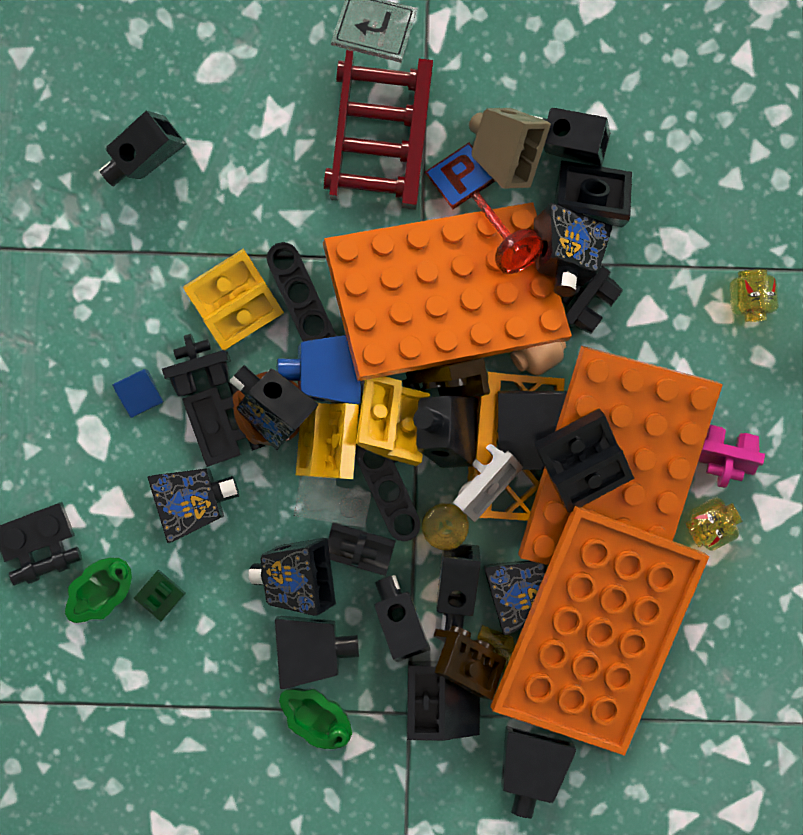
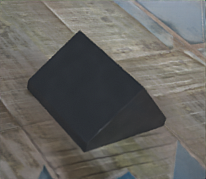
[554,160,632,227]

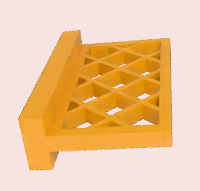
[465,372,565,521]

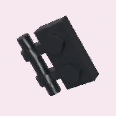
[182,382,265,467]
[0,502,82,586]

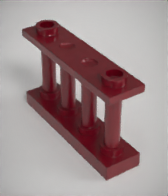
[324,50,433,210]

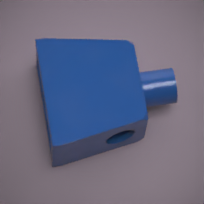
[276,335,361,405]

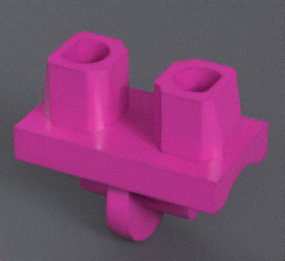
[698,425,765,488]

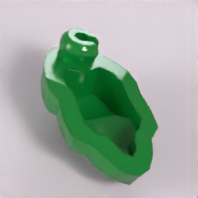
[65,557,132,623]
[279,688,352,749]

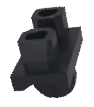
[560,266,623,334]
[162,333,231,397]
[328,522,396,576]

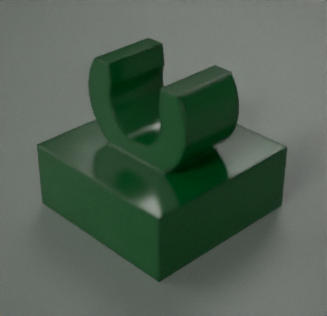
[134,570,186,622]

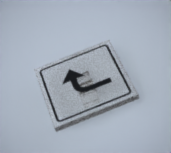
[331,0,417,63]

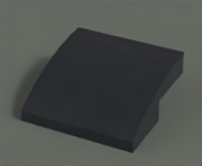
[498,391,567,470]
[533,408,634,513]

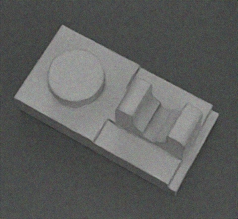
[453,444,523,522]

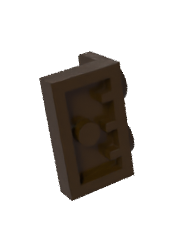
[406,358,490,397]
[433,626,507,700]

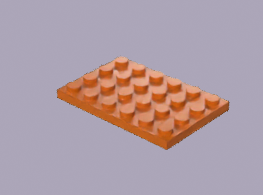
[323,202,572,381]
[518,345,723,565]
[490,506,709,756]

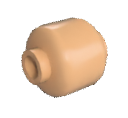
[510,342,566,376]

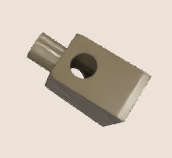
[469,108,551,189]

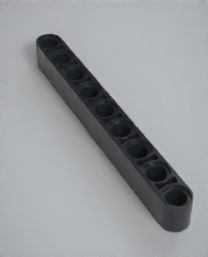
[267,242,421,541]

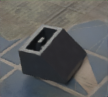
[407,661,480,741]

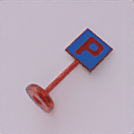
[425,142,544,274]

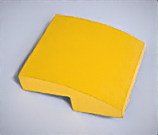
[183,248,284,350]
[356,376,430,466]
[295,402,359,479]

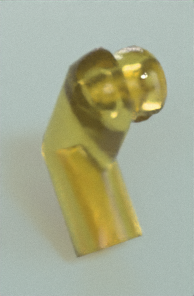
[476,625,516,673]

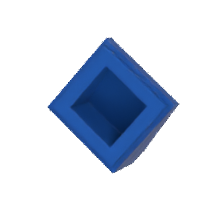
[112,369,164,418]

